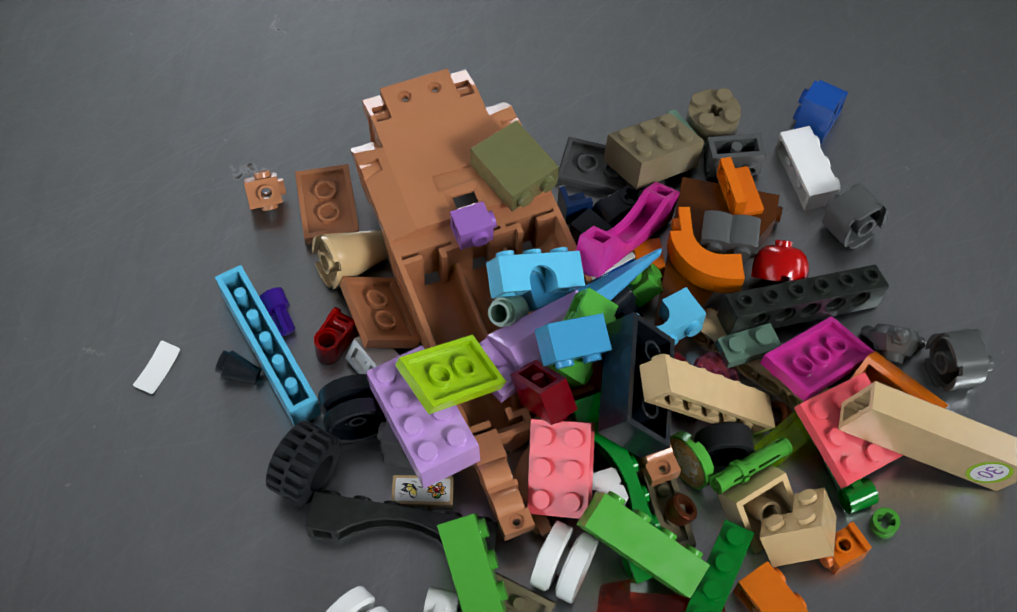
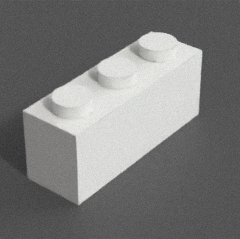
[775,126,841,211]

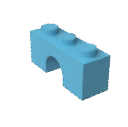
[486,247,585,298]
[637,287,706,345]

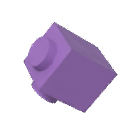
[450,201,497,250]

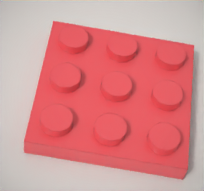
[794,372,903,489]

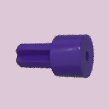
[260,287,295,337]

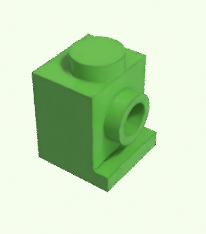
[627,264,664,308]

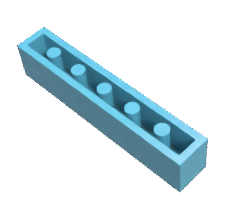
[215,265,322,426]

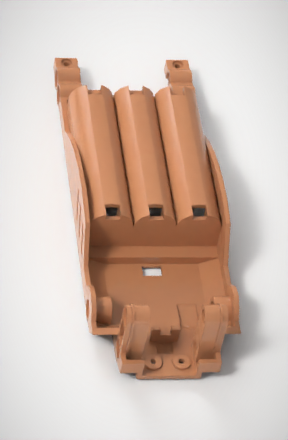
[350,68,681,541]

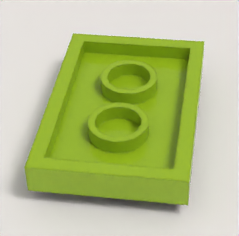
[395,334,507,415]

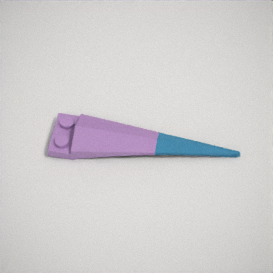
[479,248,662,403]

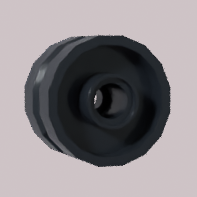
[318,374,387,443]

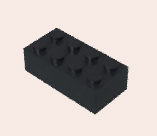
[598,312,675,458]

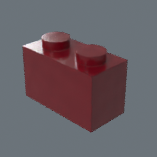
[510,360,578,425]

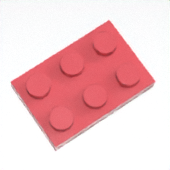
[527,418,595,519]

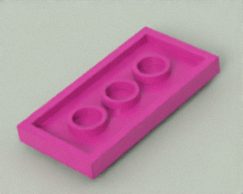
[760,316,874,402]

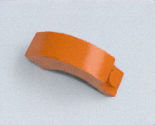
[667,207,745,293]

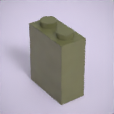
[470,120,559,212]

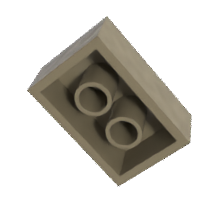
[603,113,704,190]

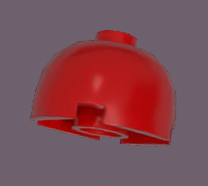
[751,240,809,282]

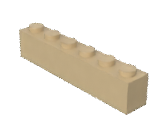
[639,354,776,436]

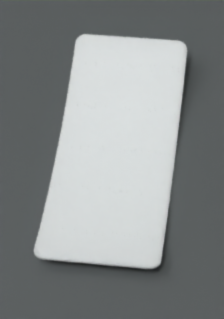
[133,341,180,394]

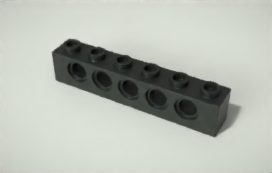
[717,264,889,335]

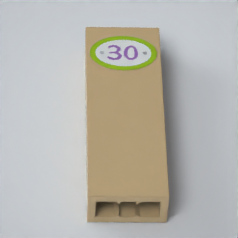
[838,381,1017,491]

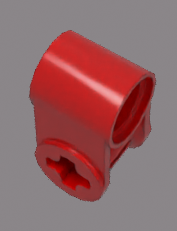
[314,307,358,364]

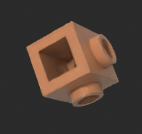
[244,170,286,211]

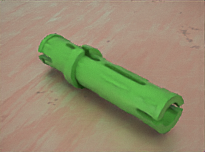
[709,436,793,494]

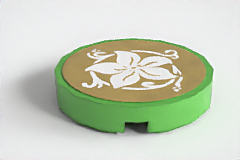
[670,431,714,490]

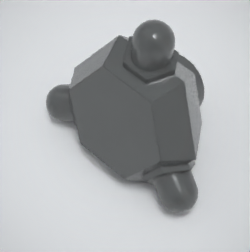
[861,324,926,364]

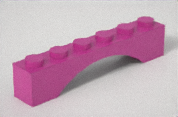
[576,182,680,278]

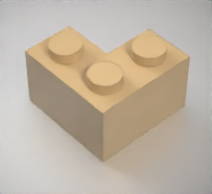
[760,487,837,567]

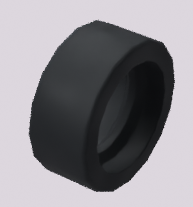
[694,422,755,466]

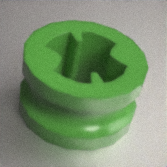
[869,507,900,539]

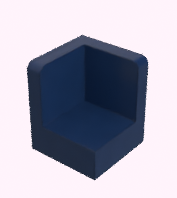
[557,185,593,225]

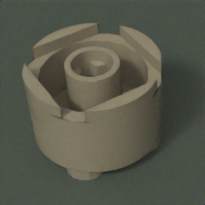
[686,88,741,144]

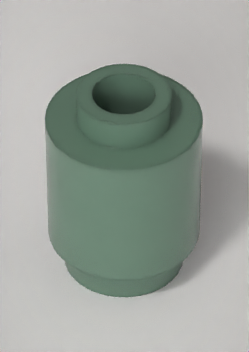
[488,296,529,327]

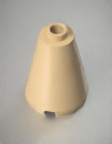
[312,230,388,289]

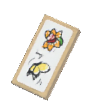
[391,475,454,509]

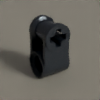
[592,185,643,227]

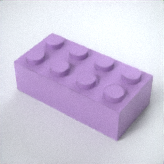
[366,345,480,488]

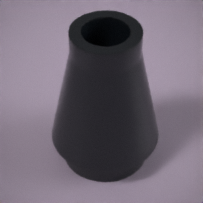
[215,350,262,384]

